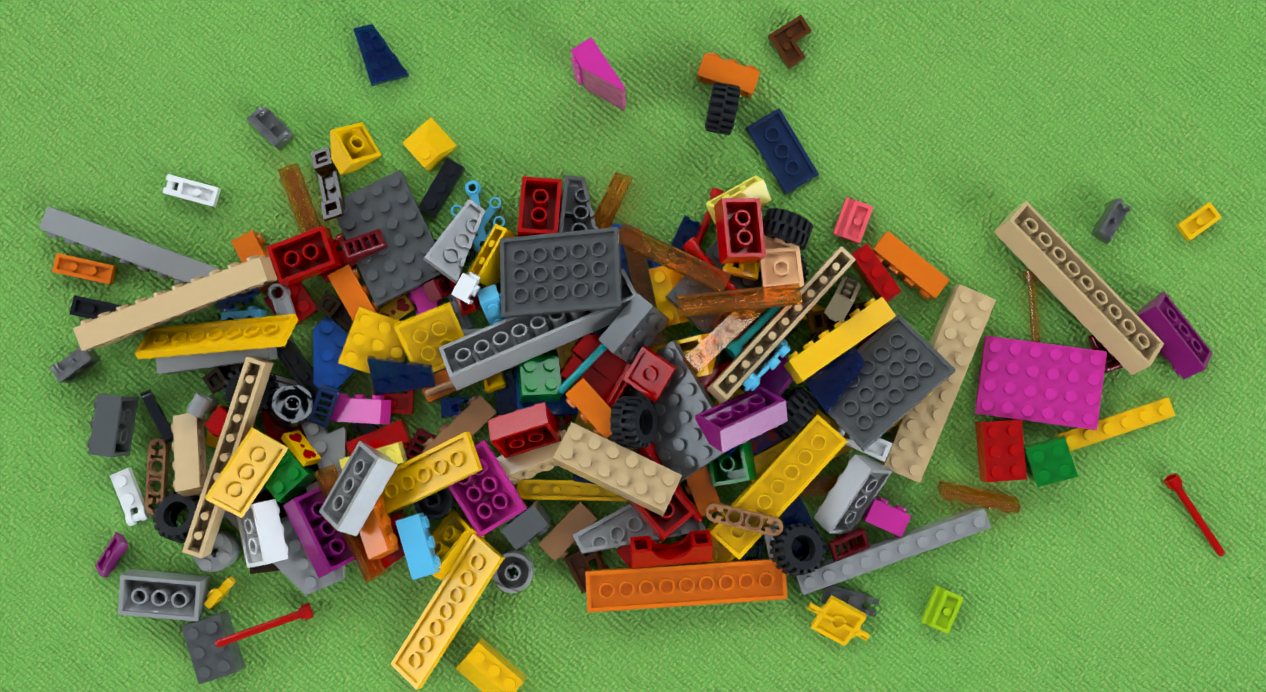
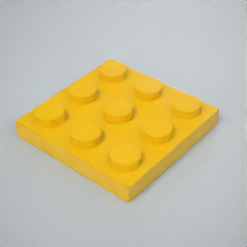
[394,302,465,379]
[338,306,406,382]

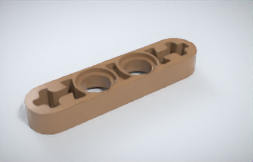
[145,438,170,515]
[706,502,783,536]

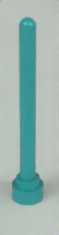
[724,291,797,359]
[558,343,608,394]

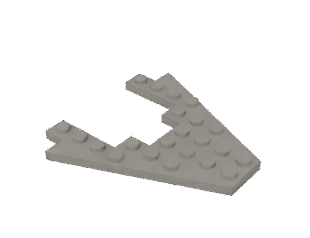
[209,416,347,595]

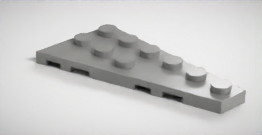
[572,483,706,554]

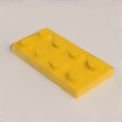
[204,427,289,518]

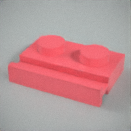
[832,197,873,244]

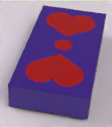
[750,428,783,455]

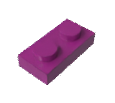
[95,533,129,578]

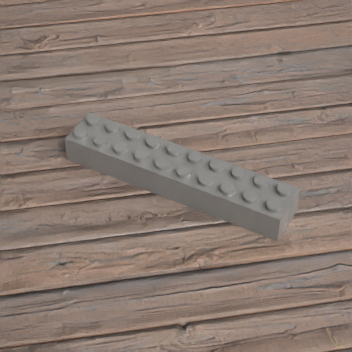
[439,268,636,391]

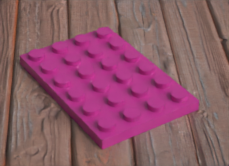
[974,336,1107,430]

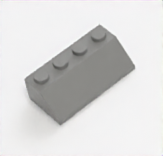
[319,441,398,536]
[814,454,893,534]
[118,569,209,621]

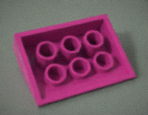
[570,37,626,110]
[448,440,528,537]

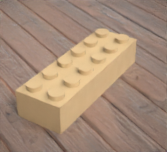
[553,422,682,516]

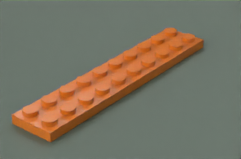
[585,559,788,612]

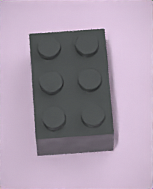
[598,293,670,365]
[87,393,139,457]
[501,500,552,550]
[181,610,245,684]

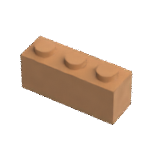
[538,500,598,561]

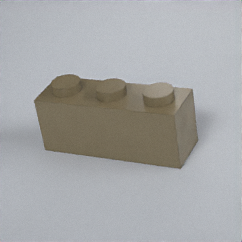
[824,274,862,323]

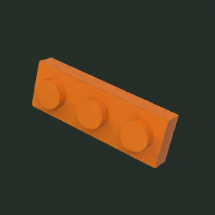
[52,253,117,285]

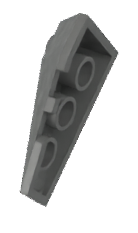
[559,175,598,233]

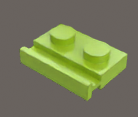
[920,585,964,634]

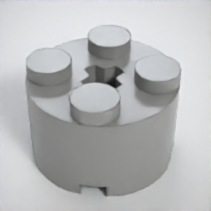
[193,529,241,572]
[493,549,535,593]

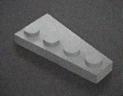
[423,198,485,283]

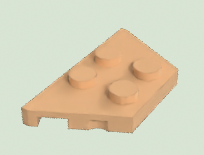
[760,235,804,309]

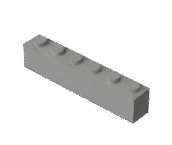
[156,347,278,374]

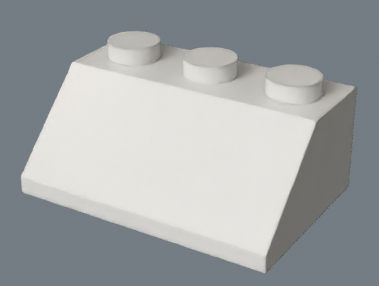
[236,499,288,568]

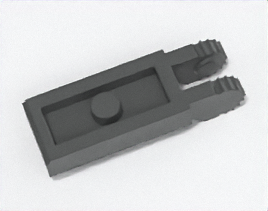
[821,585,880,616]

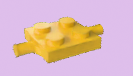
[807,595,870,646]

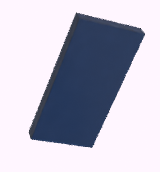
[745,108,819,195]

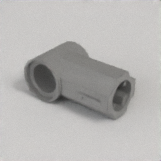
[267,283,297,316]
[186,392,218,418]

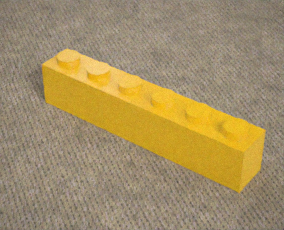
[783,297,896,385]

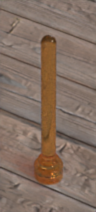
[1022,271,1040,343]

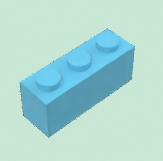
[395,513,441,580]

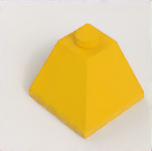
[402,117,457,172]
[330,122,382,175]

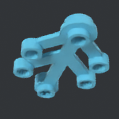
[451,180,506,253]
[742,339,791,391]

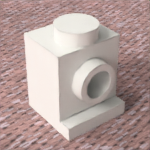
[451,272,480,304]

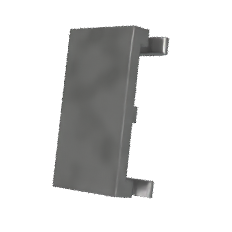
[246,106,295,150]
[1091,198,1132,244]
[50,345,100,383]

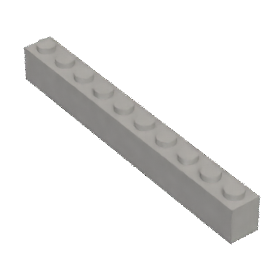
[39,206,223,284]
[795,506,991,595]

